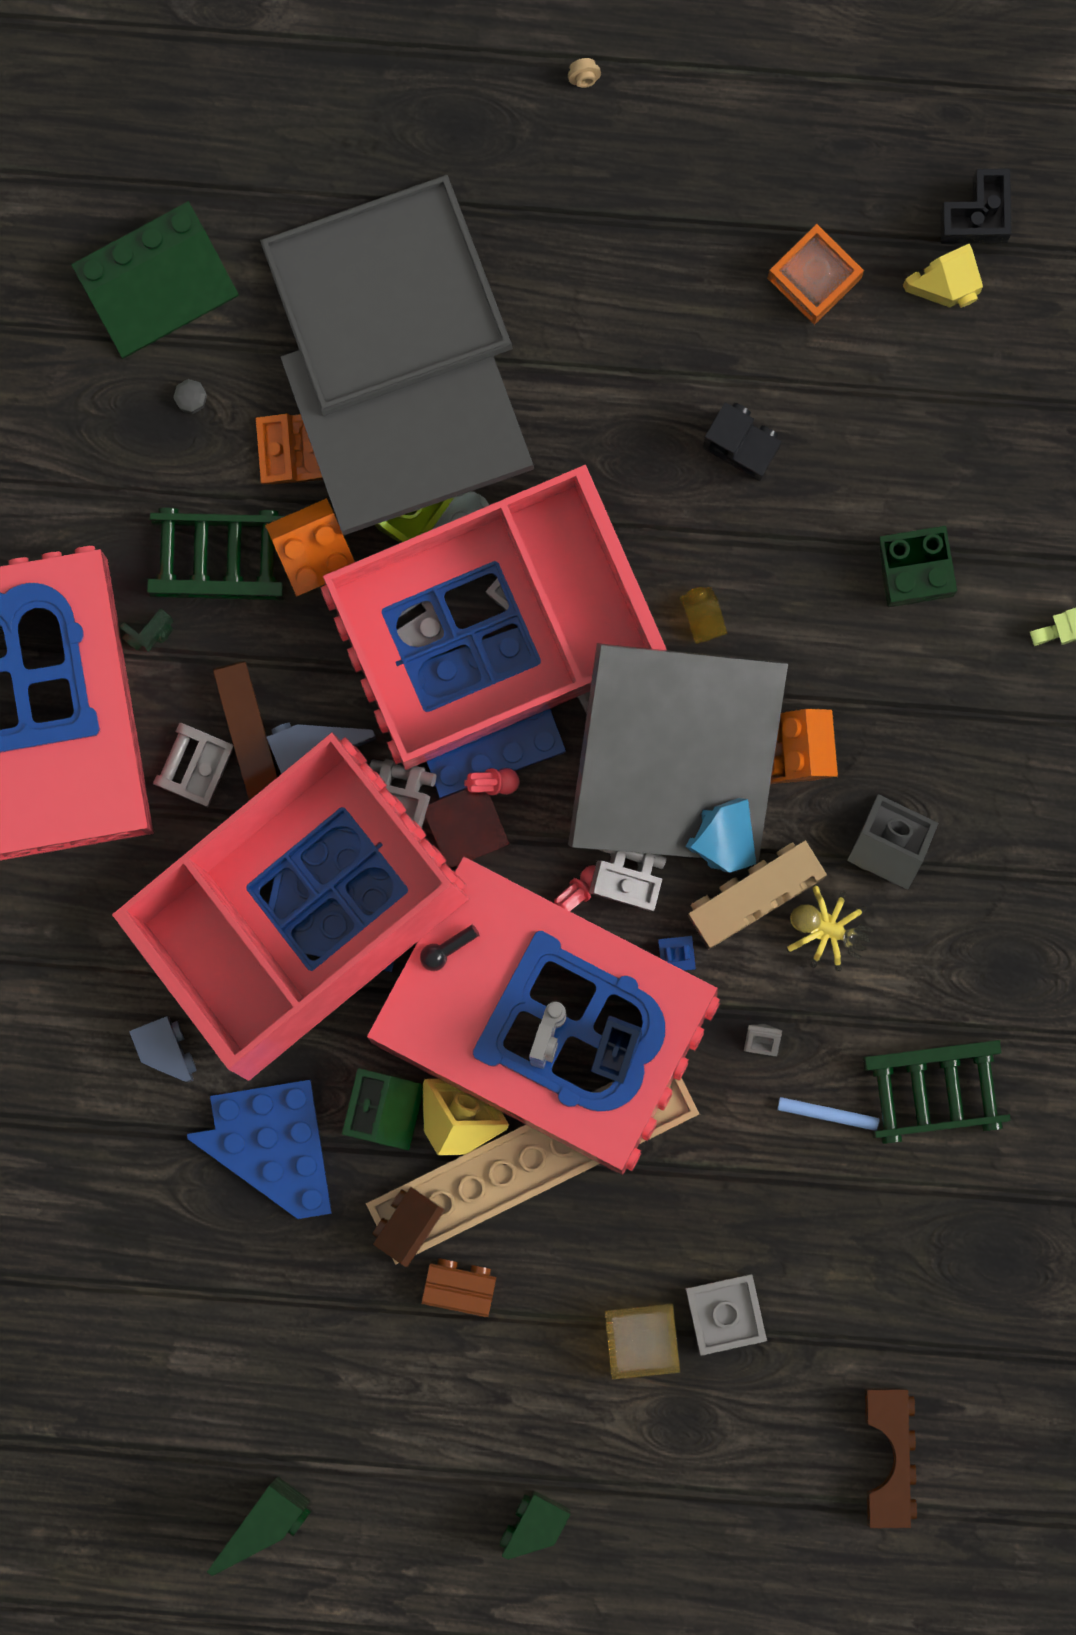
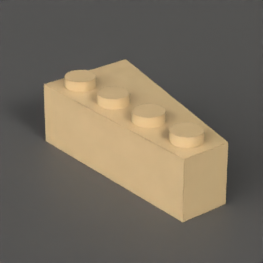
[687,840,827,950]

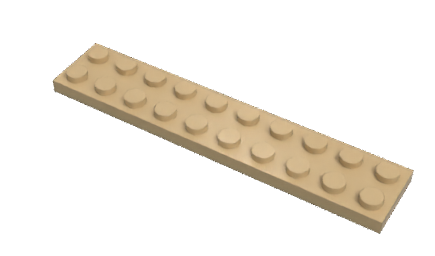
[366,1077,699,1265]

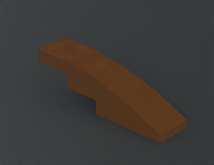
[213,660,278,800]

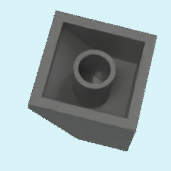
[847,794,939,890]

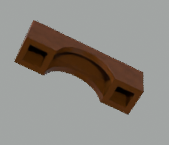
[865,1388,917,1528]

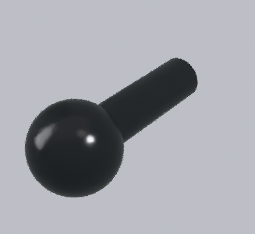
[420,924,480,971]

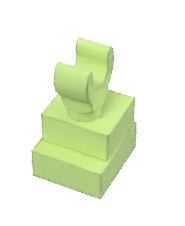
[1030,608,1076,646]

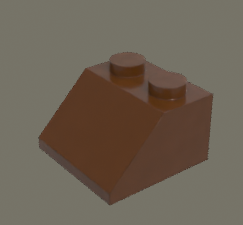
[372,1187,445,1268]

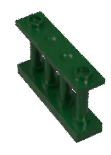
[147,508,284,600]
[863,1040,1011,1144]

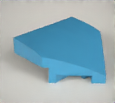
[686,798,756,873]

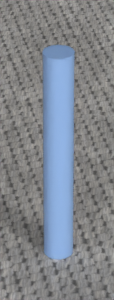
[777,1097,879,1131]

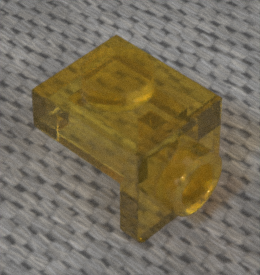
[680,587,728,644]

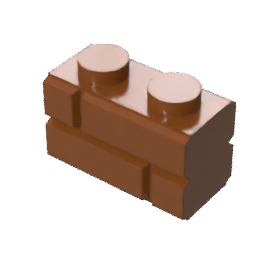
[421,1258,497,1317]

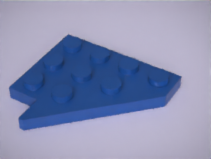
[187,1080,332,1219]

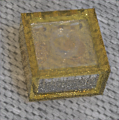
[604,1303,680,1380]

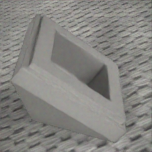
[744,1024,782,1056]

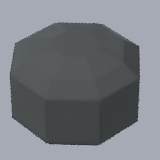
[173,379,207,414]

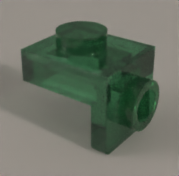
[120,608,174,652]

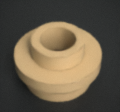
[568,58,601,88]

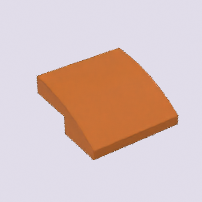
[256,413,323,484]

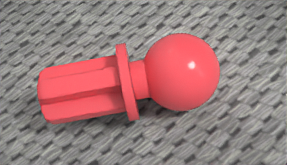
[464,768,520,795]
[554,865,596,911]

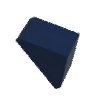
[591,1016,642,1084]

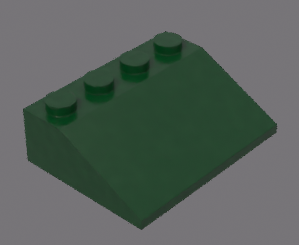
[71,201,239,359]
[207,1477,311,1576]

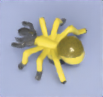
[786,885,873,972]

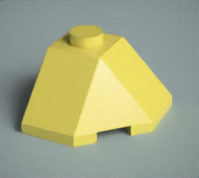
[903,243,983,308]
[423,1079,509,1155]

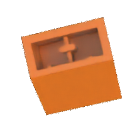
[770,709,838,784]

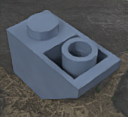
[129,1016,197,1082]

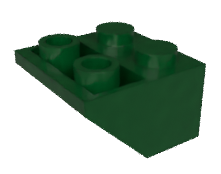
[879,526,957,608]
[342,1068,423,1151]
[499,1490,571,1560]

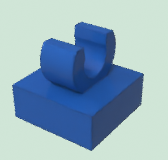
[658,936,696,971]

